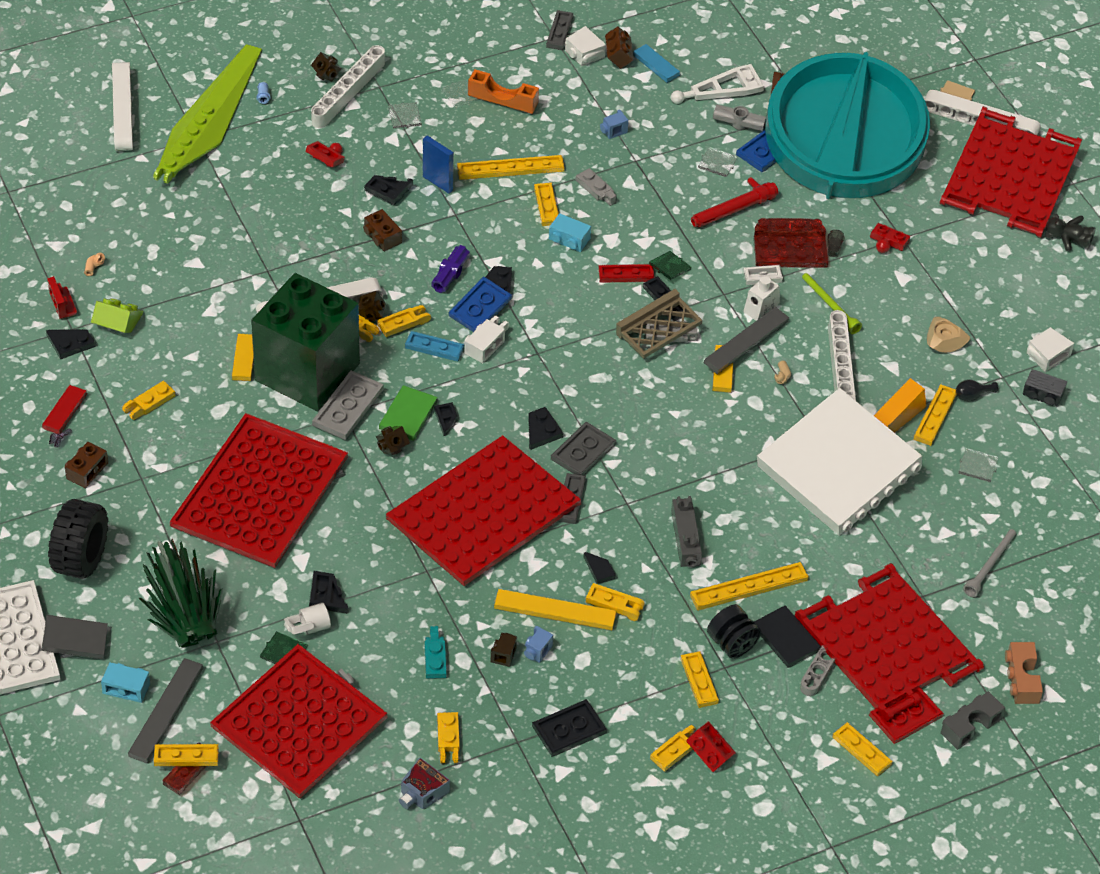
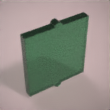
[649,251,692,280]
[260,631,308,664]

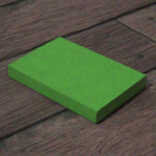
[379,385,437,441]

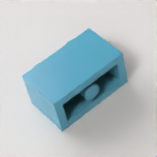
[549,213,591,252]
[101,662,150,703]

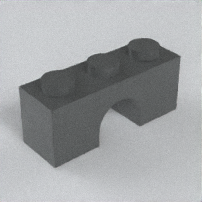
[941,691,1005,750]

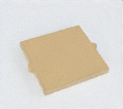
[940,80,975,101]

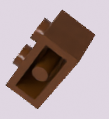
[605,26,634,69]
[363,209,402,252]
[65,441,108,489]

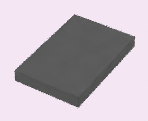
[551,422,616,476]
[41,615,108,659]

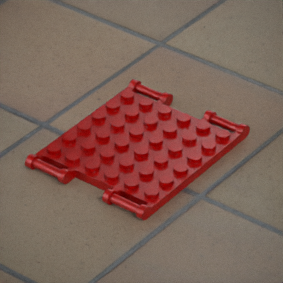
[940,106,1083,238]
[795,563,984,721]

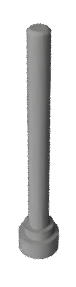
[963,529,1016,597]

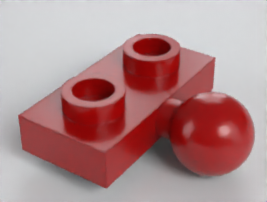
[305,141,345,168]
[870,223,911,253]

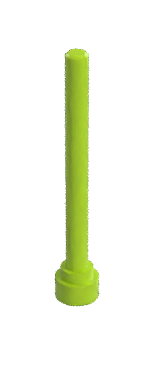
[802,273,862,334]

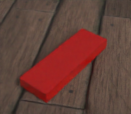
[598,264,654,283]
[42,385,87,435]

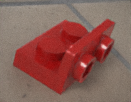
[47,276,77,319]
[686,721,736,772]

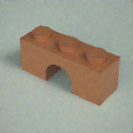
[1005,642,1043,704]

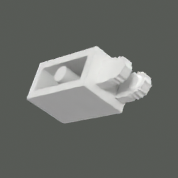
[464,316,509,364]

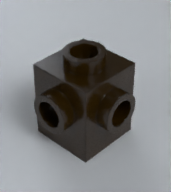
[311,52,342,82]
[359,290,386,322]
[376,426,410,455]

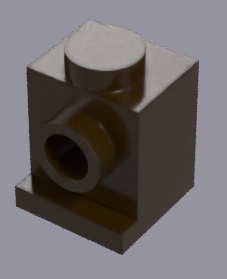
[490,632,517,667]

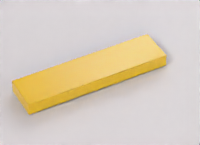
[913,384,957,446]

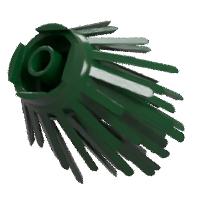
[138,539,223,648]

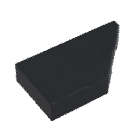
[434,402,458,436]
[583,552,615,584]

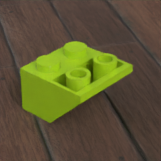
[91,298,144,333]

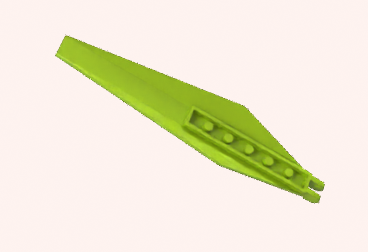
[153,44,262,183]

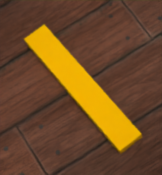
[457,155,564,180]
[690,562,808,611]
[494,589,616,630]

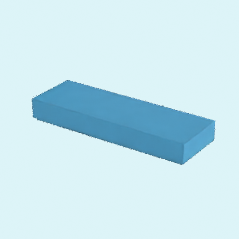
[633,44,680,83]
[405,331,464,362]

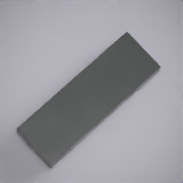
[546,10,573,50]
[558,473,586,524]

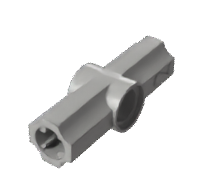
[713,104,766,131]

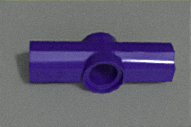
[431,245,470,293]

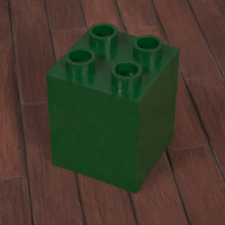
[251,273,360,412]

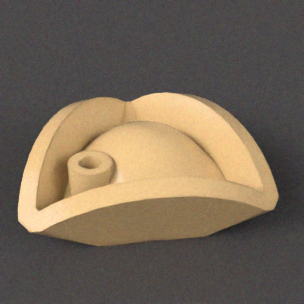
[927,316,970,353]

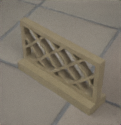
[616,289,702,359]

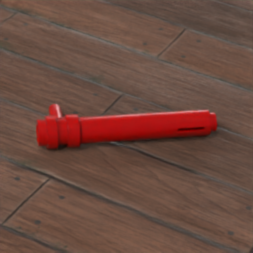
[691,177,779,228]

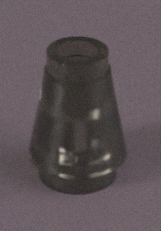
[827,230,845,257]

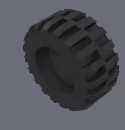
[48,499,108,579]

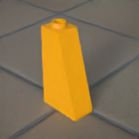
[874,378,927,433]

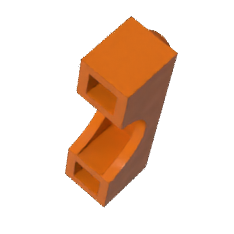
[468,69,539,114]

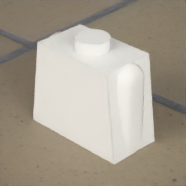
[565,26,606,66]
[1027,327,1074,372]

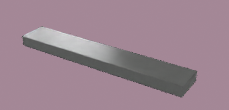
[704,307,789,374]
[128,658,203,763]

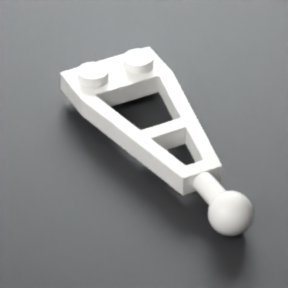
[671,64,764,104]

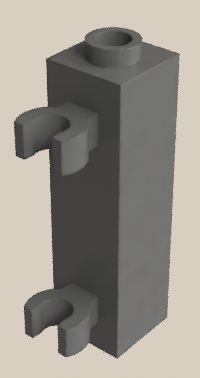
[671,496,702,567]

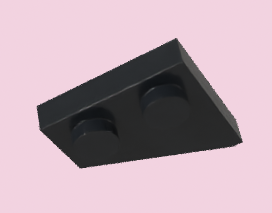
[364,175,413,205]
[485,266,512,293]
[46,329,95,360]
[528,407,563,450]
[309,571,348,614]

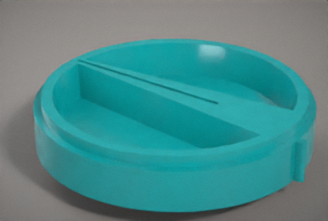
[765,52,930,199]

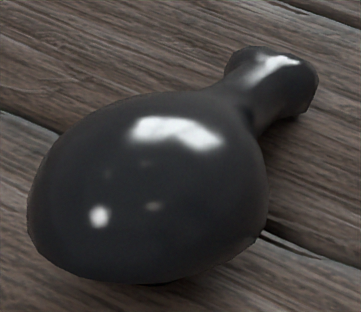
[956,379,999,401]

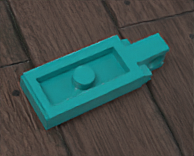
[425,626,447,679]

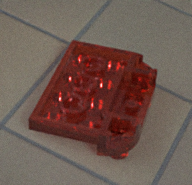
[753,218,828,268]

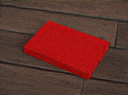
[869,687,944,744]

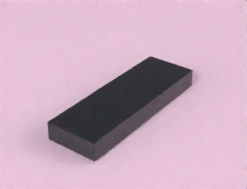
[643,276,686,321]

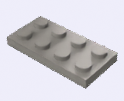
[312,371,384,440]

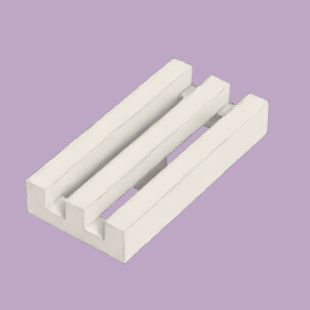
[743,265,783,285]

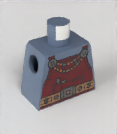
[399,758,450,809]

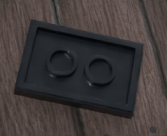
[754,605,821,668]
[532,699,607,757]

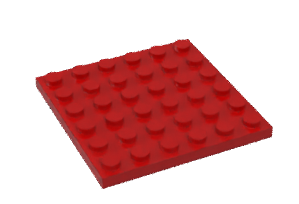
[210,644,388,798]

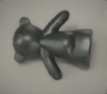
[1045,214,1096,251]

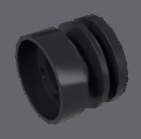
[707,604,762,659]

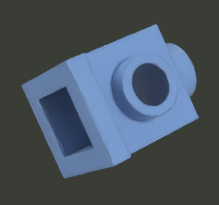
[600,109,629,139]
[524,626,553,663]

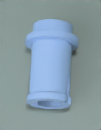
[256,82,270,104]

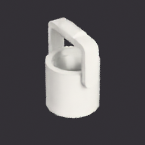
[284,603,331,635]

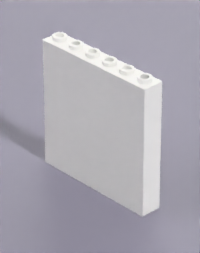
[757,388,922,536]

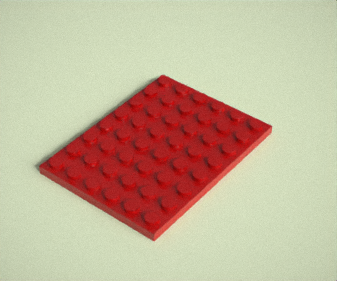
[170,413,348,568]
[386,435,581,586]

